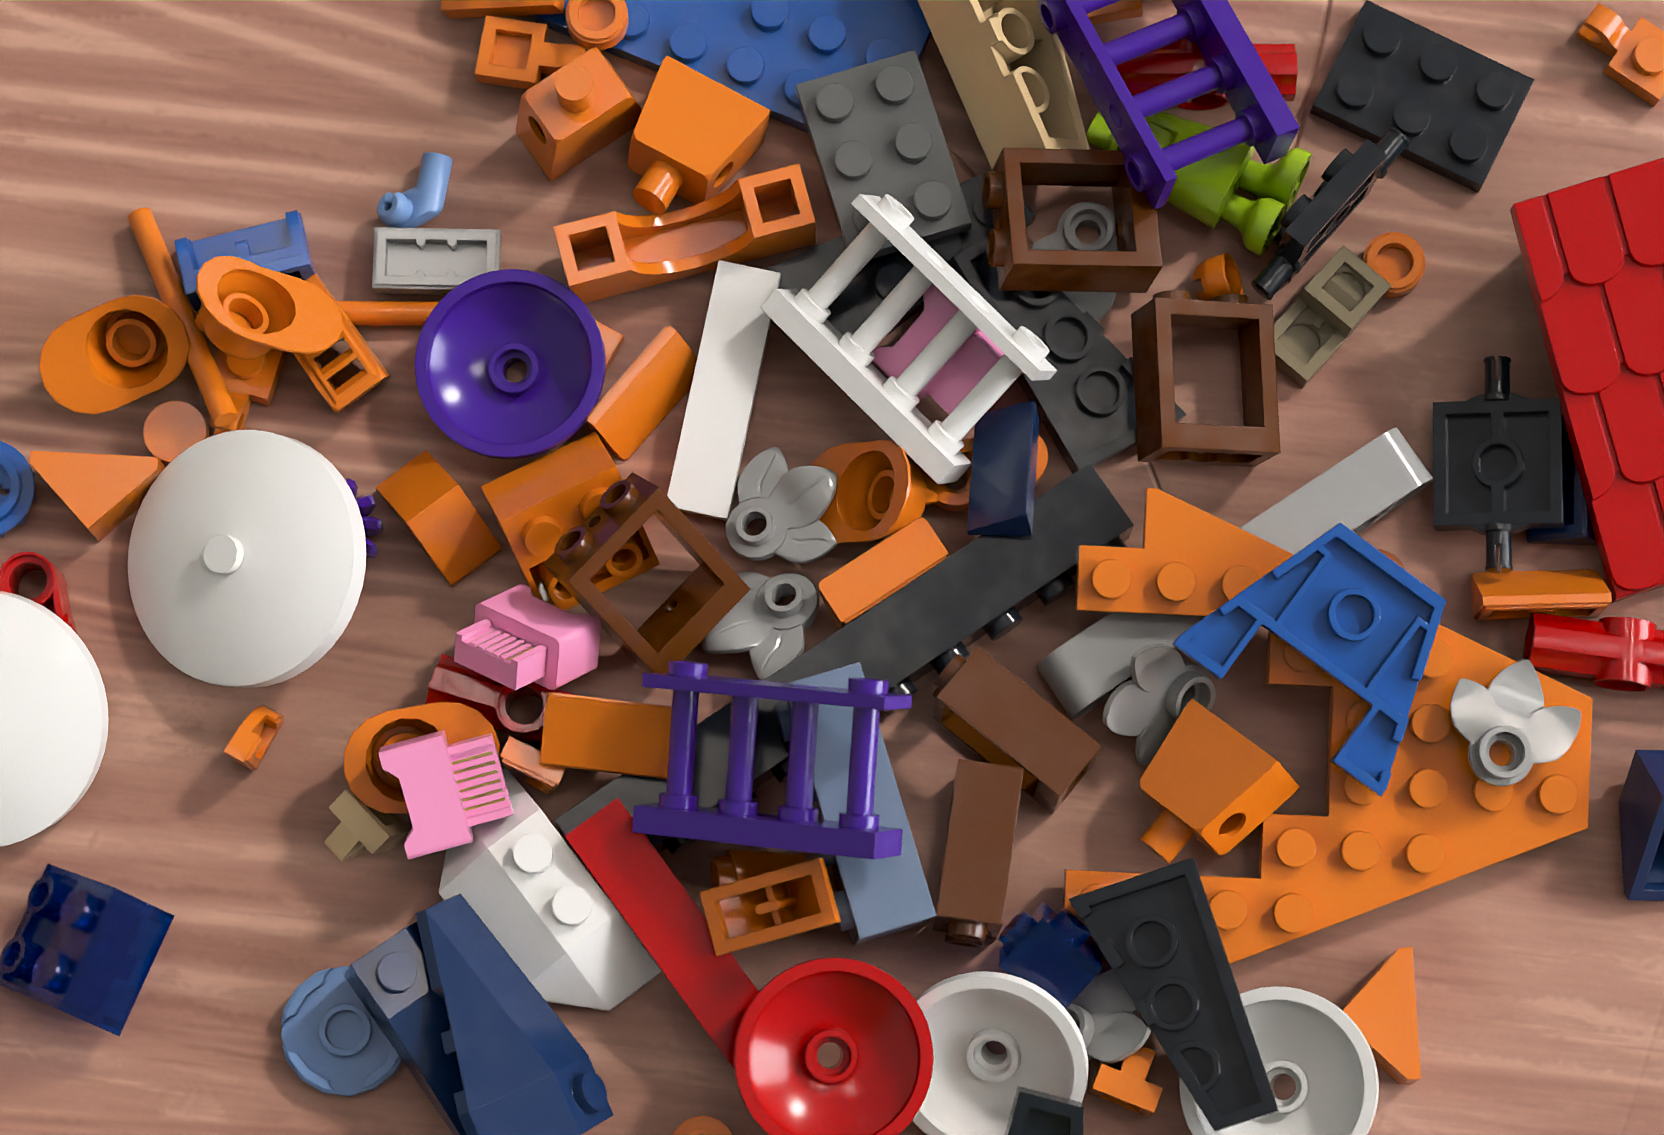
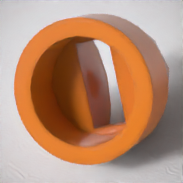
[1191,253,1244,301]

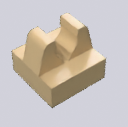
[324,789,410,862]

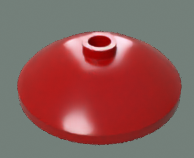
[734,957,934,1135]

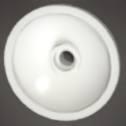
[913,971,1088,1135]
[1179,986,1379,1135]

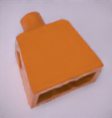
[515,47,643,182]
[627,55,771,214]
[1139,699,1300,864]

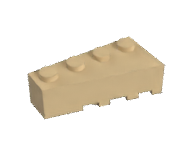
[917,0,1090,169]

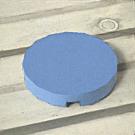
[281,966,403,1097]

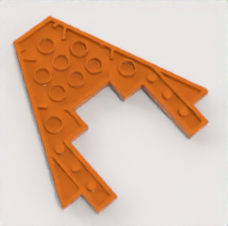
[1062,488,1593,964]

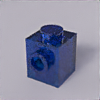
[998,902,1102,1009]

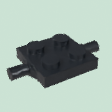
[1251,127,1410,300]
[1433,356,1564,573]

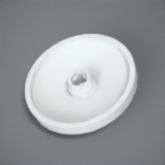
[128,430,366,688]
[0,591,109,847]

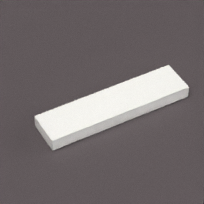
[667,260,781,521]

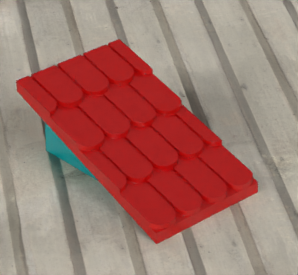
[1510,158,1664,603]

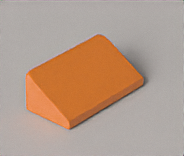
[587,325,697,461]
[818,517,949,630]
[1470,569,1612,620]
[540,692,672,780]

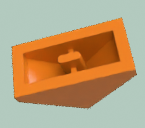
[29,450,166,542]
[375,450,503,588]
[699,857,841,956]
[1341,947,1421,1084]

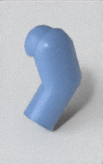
[377,152,453,228]

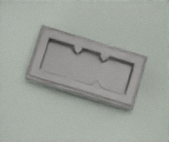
[372,227,502,295]

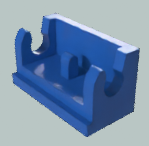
[174,210,315,311]

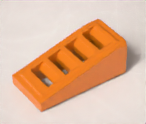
[293,273,390,413]

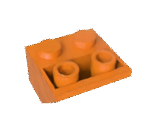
[481,431,660,611]

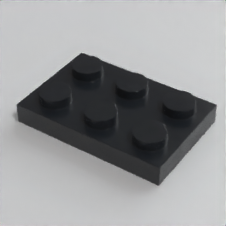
[1310,0,1534,193]

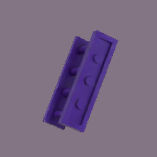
[1038,0,1300,210]
[632,661,912,860]

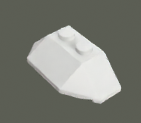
[439,768,661,1012]

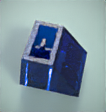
[0,864,174,1036]

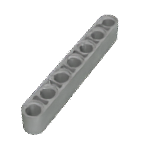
[1036,427,1433,720]

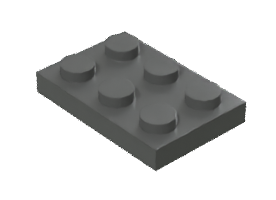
[795,50,972,259]

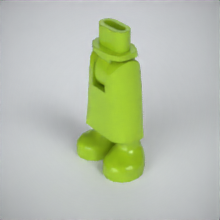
[1086,110,1313,257]

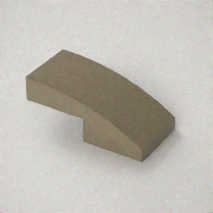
[1274,245,1392,389]

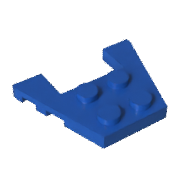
[1172,522,1447,796]

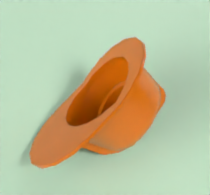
[195,256,343,359]
[39,294,190,414]
[812,440,938,544]
[343,702,500,814]

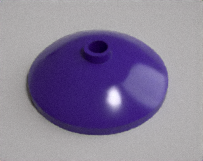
[415,269,606,459]

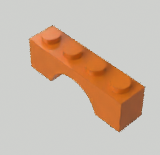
[553,163,816,304]

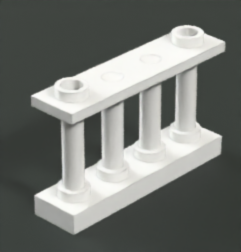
[759,194,1057,484]

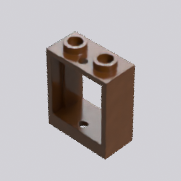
[982,148,1163,293]
[1131,290,1281,467]
[543,472,750,673]
[932,646,1101,815]
[933,759,1024,948]

